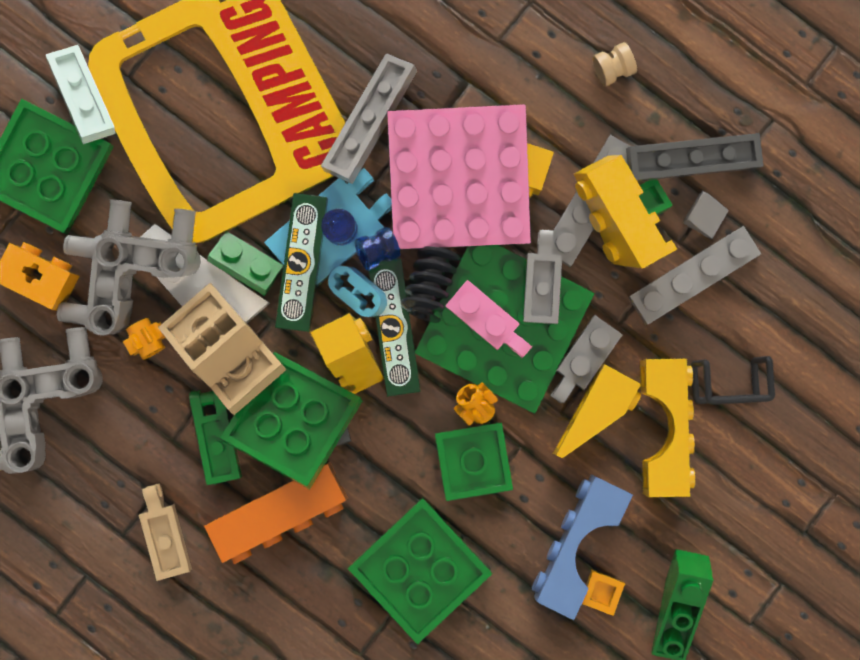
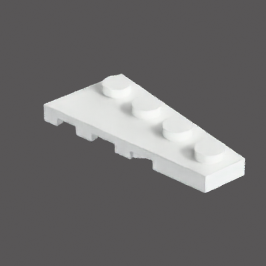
[140,224,270,323]

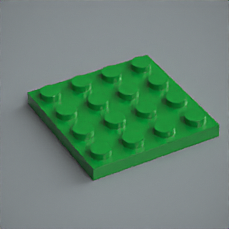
[415,245,595,414]

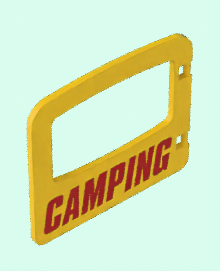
[88,0,345,243]

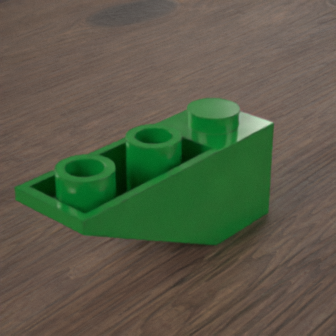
[651,549,714,660]

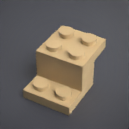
[158,283,287,415]

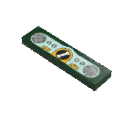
[275,193,328,332]
[368,259,421,397]

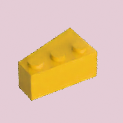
[574,155,677,269]

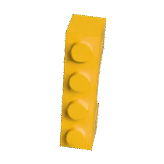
[640,359,695,497]

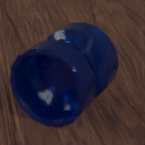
[321,208,358,246]
[355,227,400,271]

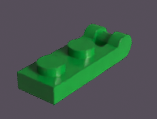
[189,390,242,485]

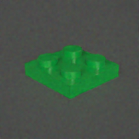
[435,422,513,501]

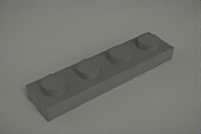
[626,133,764,181]

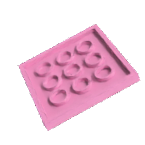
[387,105,531,249]

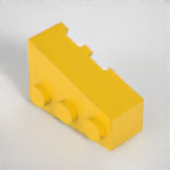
[310,313,385,394]

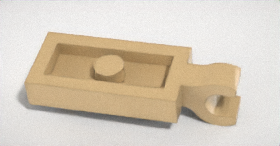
[139,483,192,581]

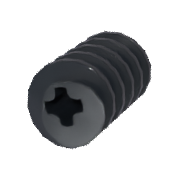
[400,246,460,323]

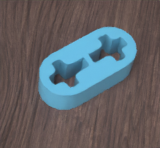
[328,266,387,317]

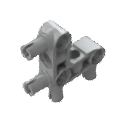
[57,200,201,336]
[0,327,103,474]

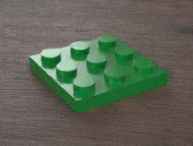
[0,98,114,235]
[220,352,363,490]
[348,498,492,645]

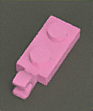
[445,280,532,358]

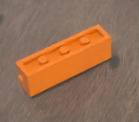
[204,462,348,564]

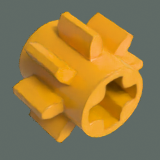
[123,318,166,360]
[454,382,498,426]

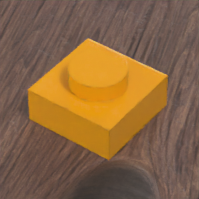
[582,570,625,616]

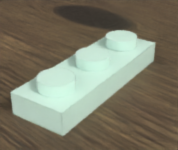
[46,45,116,144]

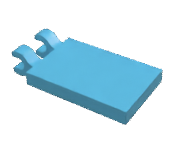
[264,168,392,288]

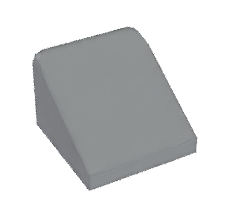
[683,191,729,239]

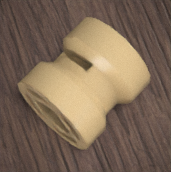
[592,42,637,87]

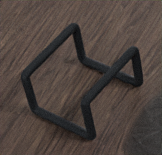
[691,356,775,405]

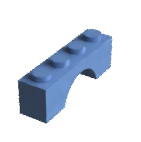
[532,474,633,620]

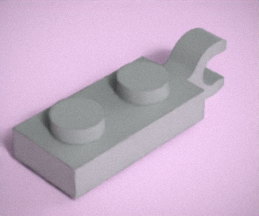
[523,230,562,324]
[550,315,623,403]

